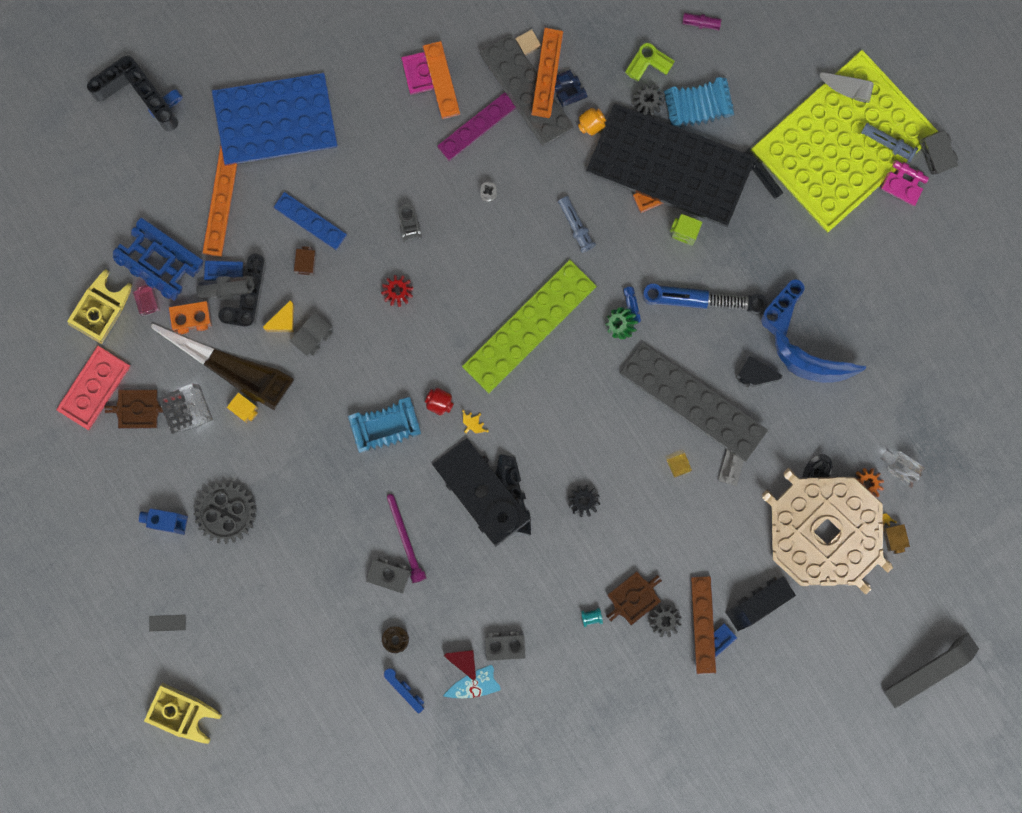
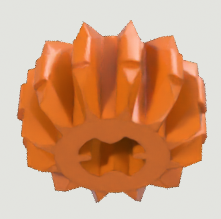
[855,468,884,497]

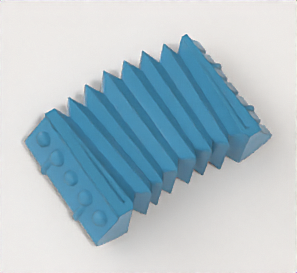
[664,77,735,128]
[348,397,422,453]

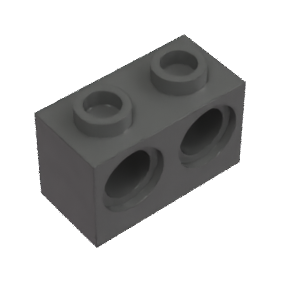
[485,631,526,661]

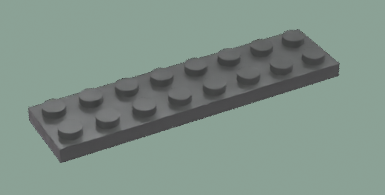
[620,343,768,462]

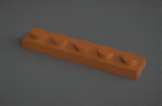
[691,576,716,675]

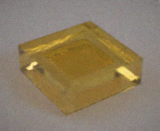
[667,453,692,478]

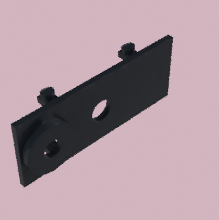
[432,438,531,547]

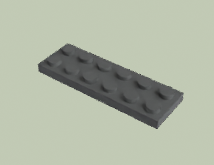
[479,35,574,147]

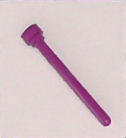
[387,494,427,584]

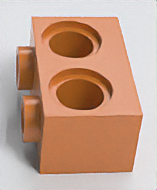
[169,301,213,334]

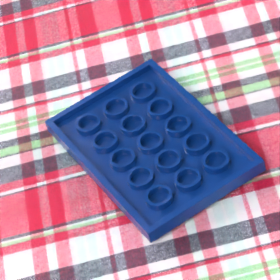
[212,73,337,166]

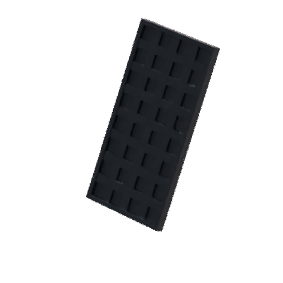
[586,103,756,228]

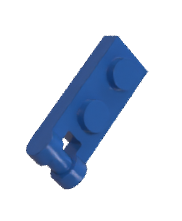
[384,668,425,714]

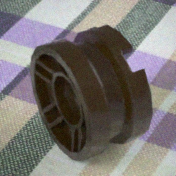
[382,626,409,653]

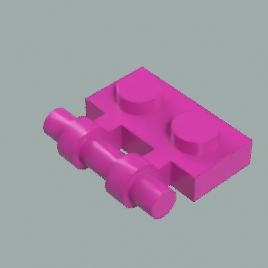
[880,160,929,206]

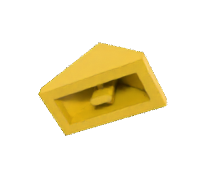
[263,301,294,332]

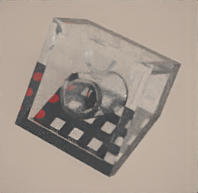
[158,383,213,434]

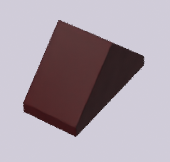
[444,650,476,681]

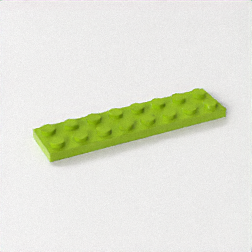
[462,260,597,394]

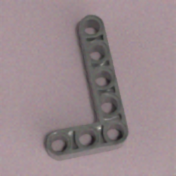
[884,633,979,708]

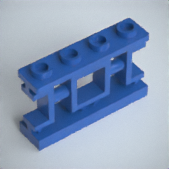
[113,218,203,301]

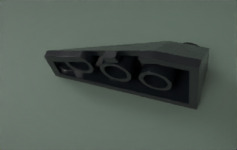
[495,454,531,536]

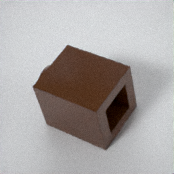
[294,246,317,276]

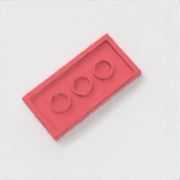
[56,346,131,431]

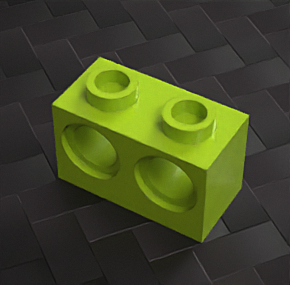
[670,214,703,246]

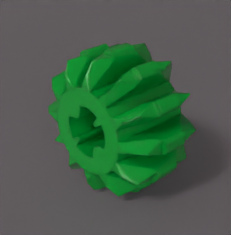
[605,307,639,340]

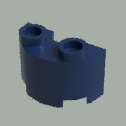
[555,70,588,107]

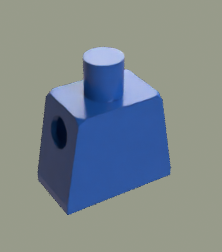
[139,508,188,535]

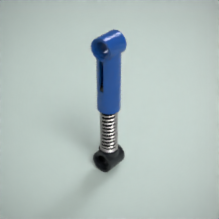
[643,284,768,315]

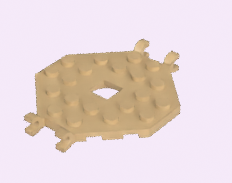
[762,467,893,594]

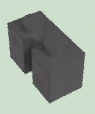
[919,130,958,175]

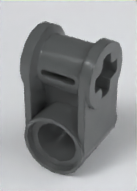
[399,204,422,243]

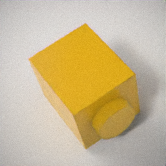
[226,392,258,423]

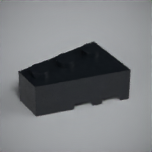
[725,576,796,631]

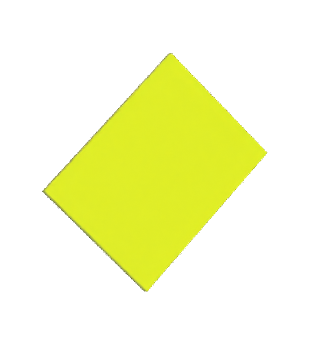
[751,50,938,233]

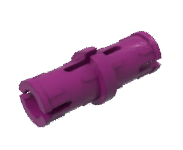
[682,12,722,31]

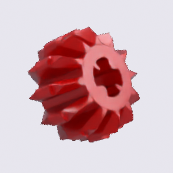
[381,275,414,307]

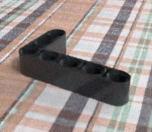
[87,56,178,131]

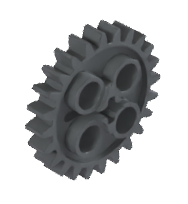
[193,481,257,544]

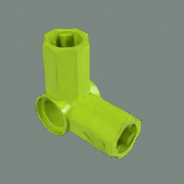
[625,43,675,81]

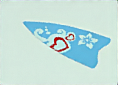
[443,665,501,699]

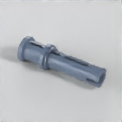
[861,123,918,163]
[558,196,596,253]

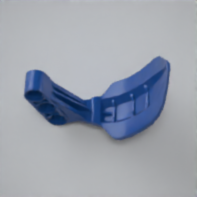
[761,279,866,383]

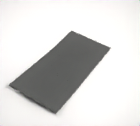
[149,615,186,632]

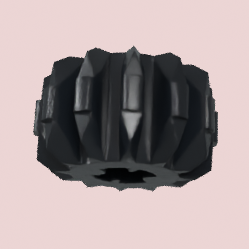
[568,485,600,517]

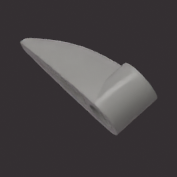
[820,72,874,103]

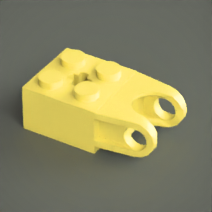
[67,269,133,344]
[144,683,222,744]

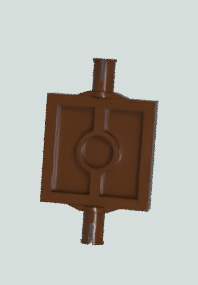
[105,390,171,429]
[606,572,662,625]

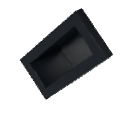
[736,356,782,388]

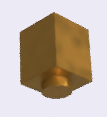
[883,524,910,554]

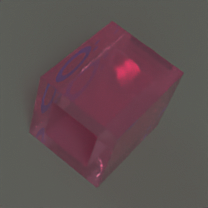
[133,285,160,316]

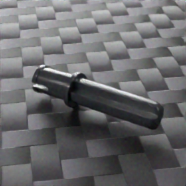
[743,148,783,199]

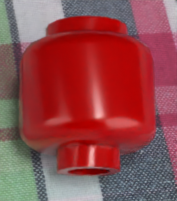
[424,388,454,416]

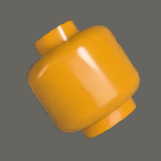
[578,107,607,136]

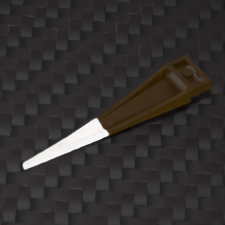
[151,324,295,410]

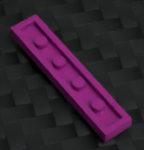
[437,92,516,162]

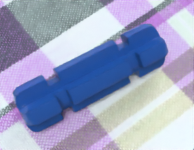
[623,286,641,322]

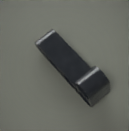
[218,254,266,329]

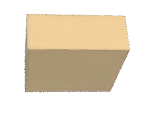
[516,30,541,56]

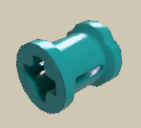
[581,607,603,628]

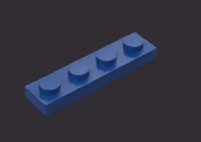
[273,192,347,251]

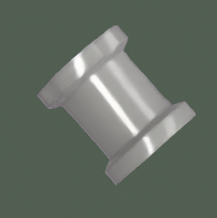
[480,182,497,202]

